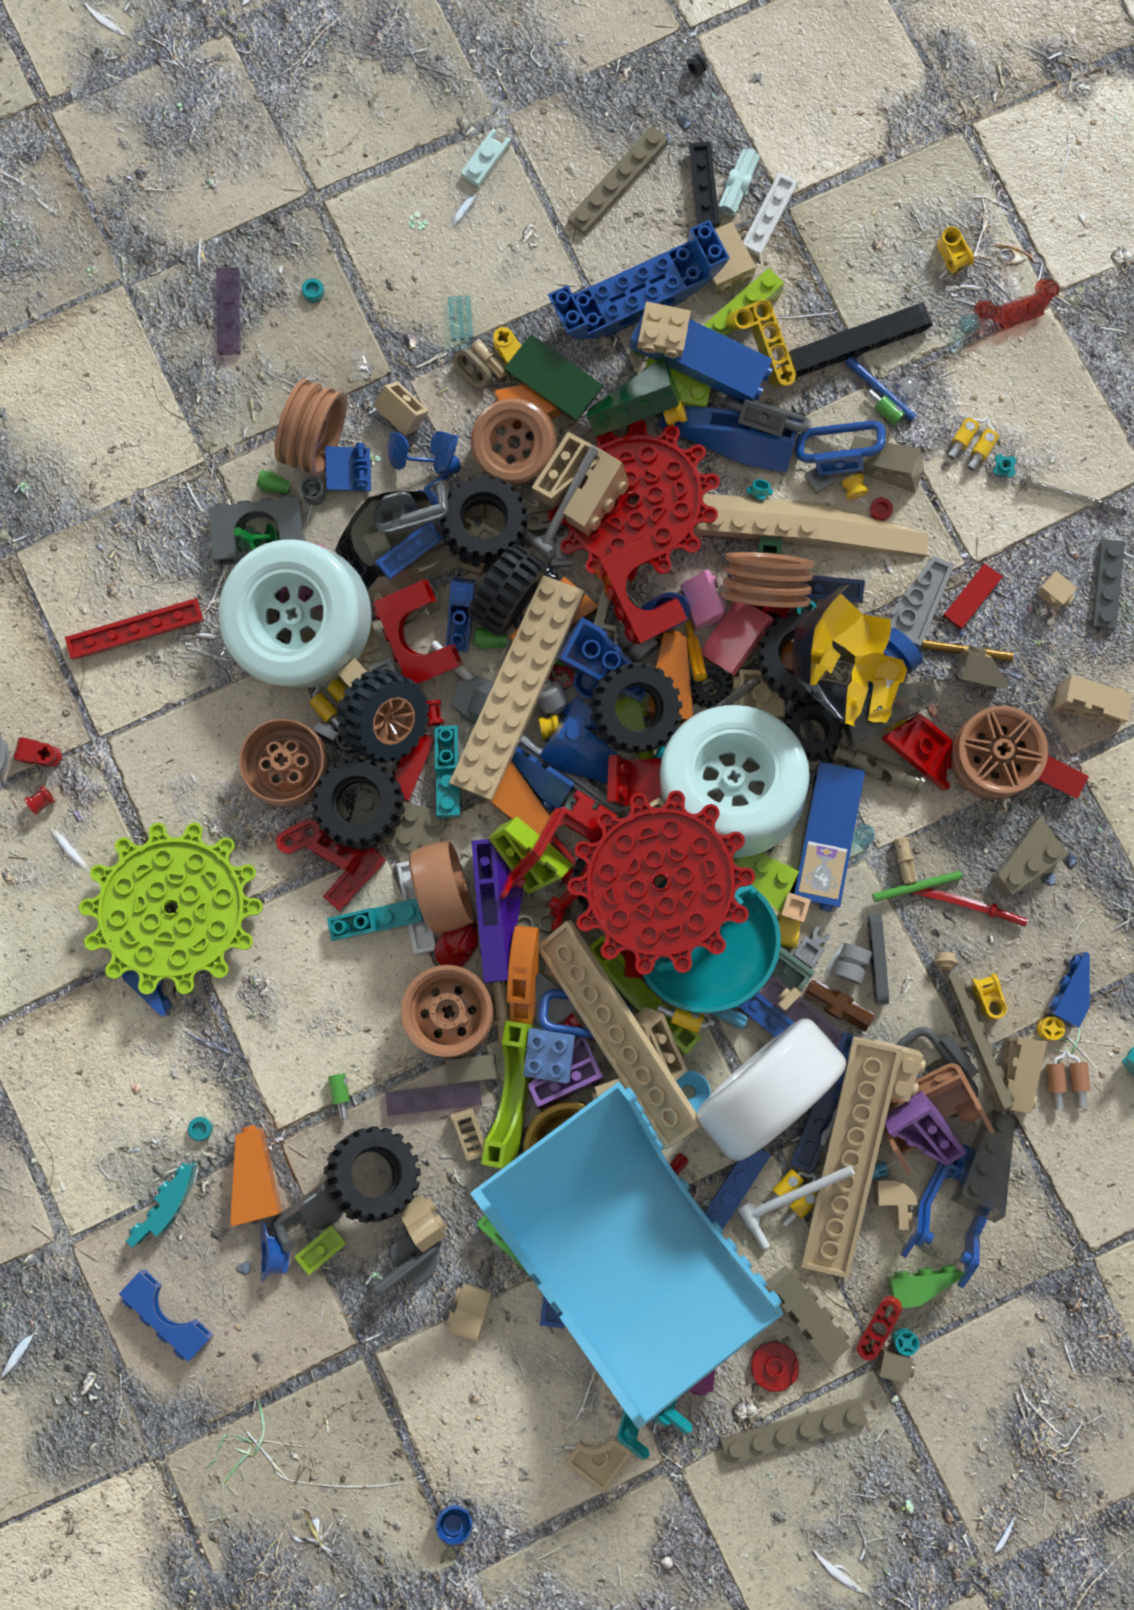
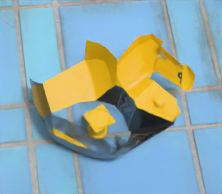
[792,585,907,727]

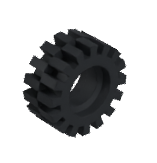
[690,665,731,709]

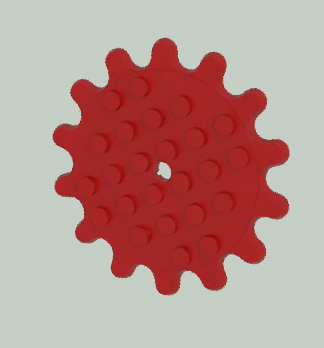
[547,420,720,582]
[567,790,755,975]

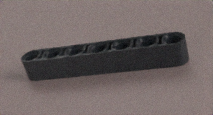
[789,303,933,378]

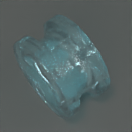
[959,314,981,333]
[853,824,875,846]

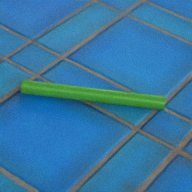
[872,870,963,902]

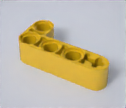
[726,300,796,388]

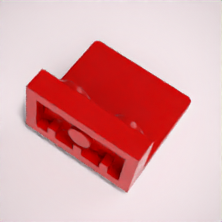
[607,755,662,807]

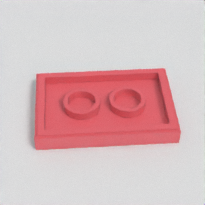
[701,602,774,676]

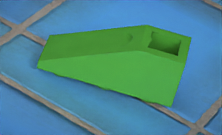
[887,1265,964,1308]

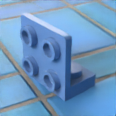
[523,1027,575,1083]

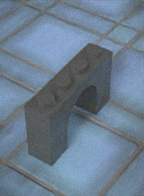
[208,495,306,566]

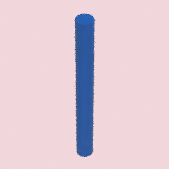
[845,357,917,422]

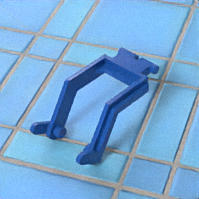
[900,1143,1002,1288]

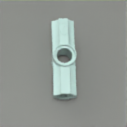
[718,148,760,217]

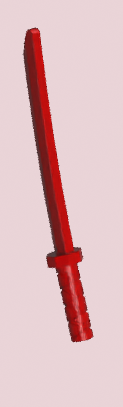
[909,888,1028,927]

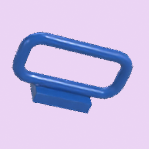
[795,420,886,476]
[538,984,633,1039]

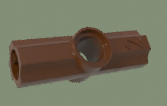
[803,978,875,1032]

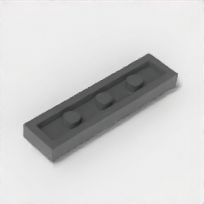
[1091,539,1125,631]

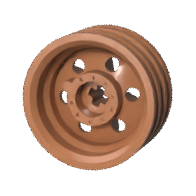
[274,379,347,476]
[721,552,815,608]
[950,706,1048,800]
[401,965,495,1058]

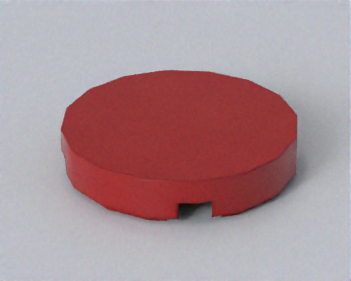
[750,1341,799,1392]

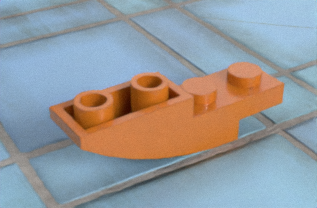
[507,926,539,1024]

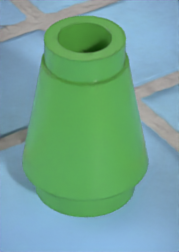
[256,469,291,495]
[473,627,507,649]

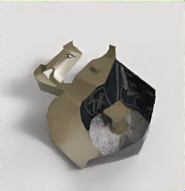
[335,491,445,626]

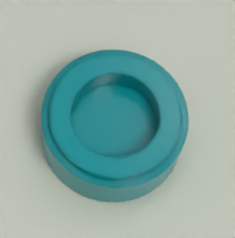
[302,278,325,303]
[188,1117,213,1141]

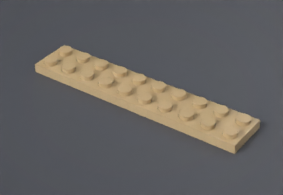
[449,576,586,801]
[539,920,702,1150]
[801,1036,902,1278]

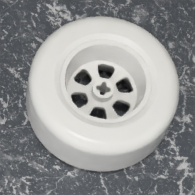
[697,1018,846,1161]

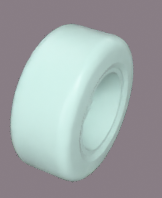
[218,539,372,688]
[660,705,810,858]

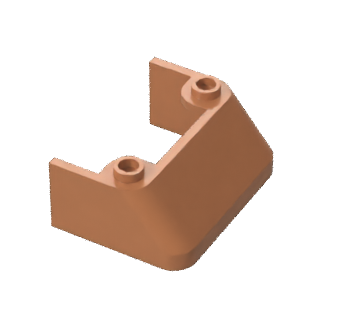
[884,1063,995,1174]

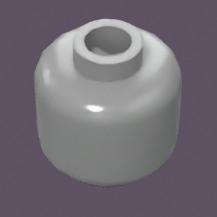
[537,679,568,715]

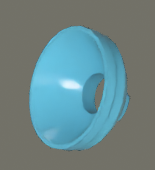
[676,1071,711,1113]

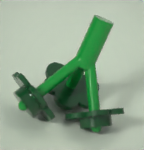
[233,523,279,552]

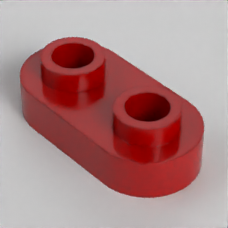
[276,820,321,854]

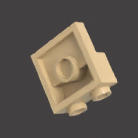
[637,302,691,358]
[731,669,785,719]
[873,1039,926,1102]

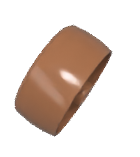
[471,398,557,486]
[239,719,329,808]
[409,841,474,934]

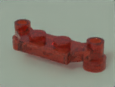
[974,278,1059,329]

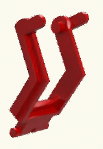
[499,790,617,931]

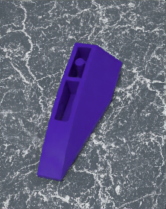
[471,839,523,984]

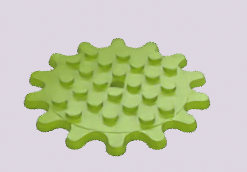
[78,822,263,995]

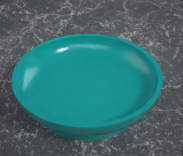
[643,888,781,1014]

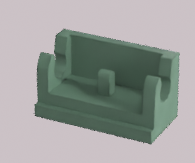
[772,946,815,991]

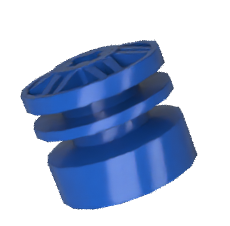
[883,628,923,678]

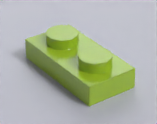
[294,1224,347,1275]

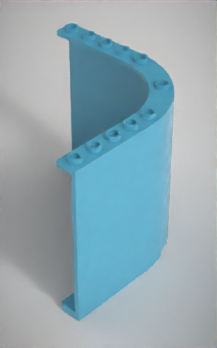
[470,1081,783,1430]

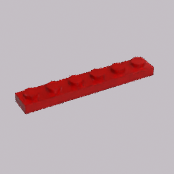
[65,598,204,660]

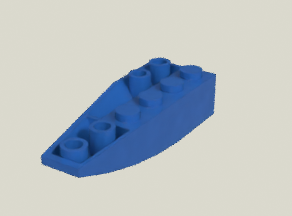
[659,406,798,473]

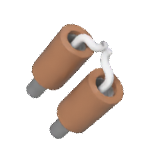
[1046,1051,1091,1110]

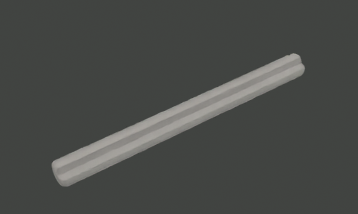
[518,735,623,818]

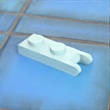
[460,129,512,188]

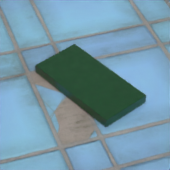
[504,334,603,422]

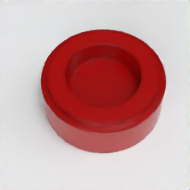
[869,497,893,521]

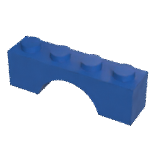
[119,1269,214,1362]

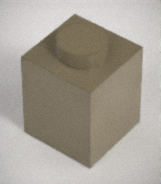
[875,1349,915,1384]

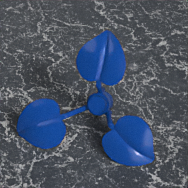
[388,431,461,506]

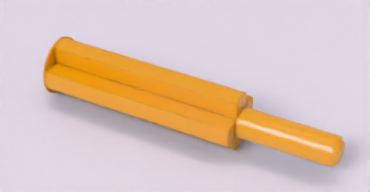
[685,621,707,681]

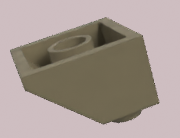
[955,645,1009,690]

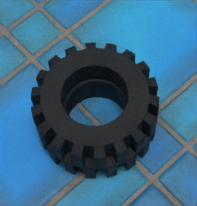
[784,700,843,762]

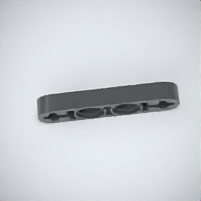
[867,914,889,1006]

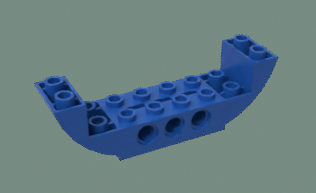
[547,220,730,339]

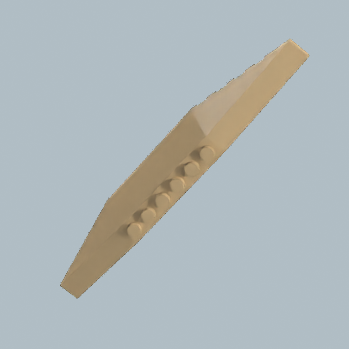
[627,494,928,556]

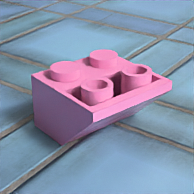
[680,569,726,632]

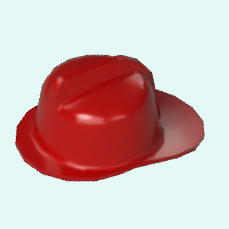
[434,921,478,967]

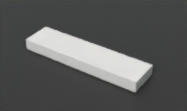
[743,173,798,258]
[396,861,436,955]

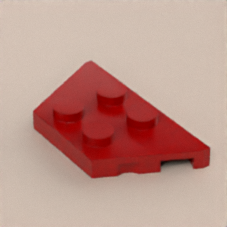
[882,713,952,791]

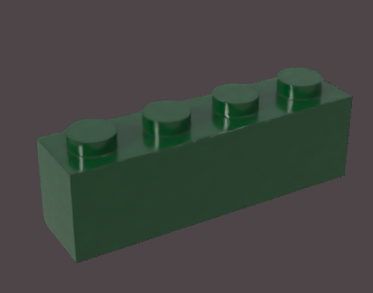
[586,356,680,437]

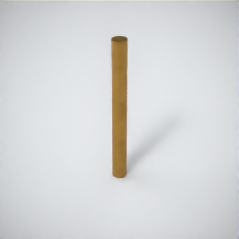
[921,640,1014,661]

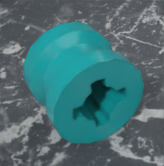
[892,1328,920,1356]

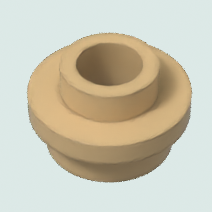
[934,952,958,970]

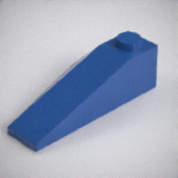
[556,617,647,703]
[538,717,623,784]
[511,746,574,812]

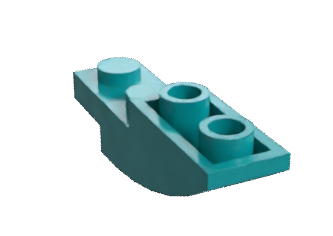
[435,725,461,819]
[327,898,425,941]
[126,1162,197,1248]

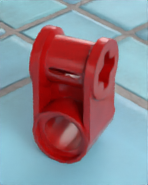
[13,737,62,767]

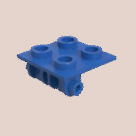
[325,443,372,491]

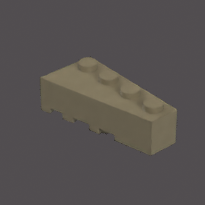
[766,1265,851,1366]

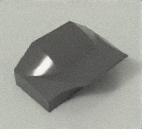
[451,675,494,724]

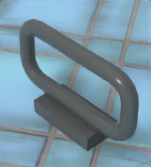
[724,396,811,437]
[896,1027,979,1118]

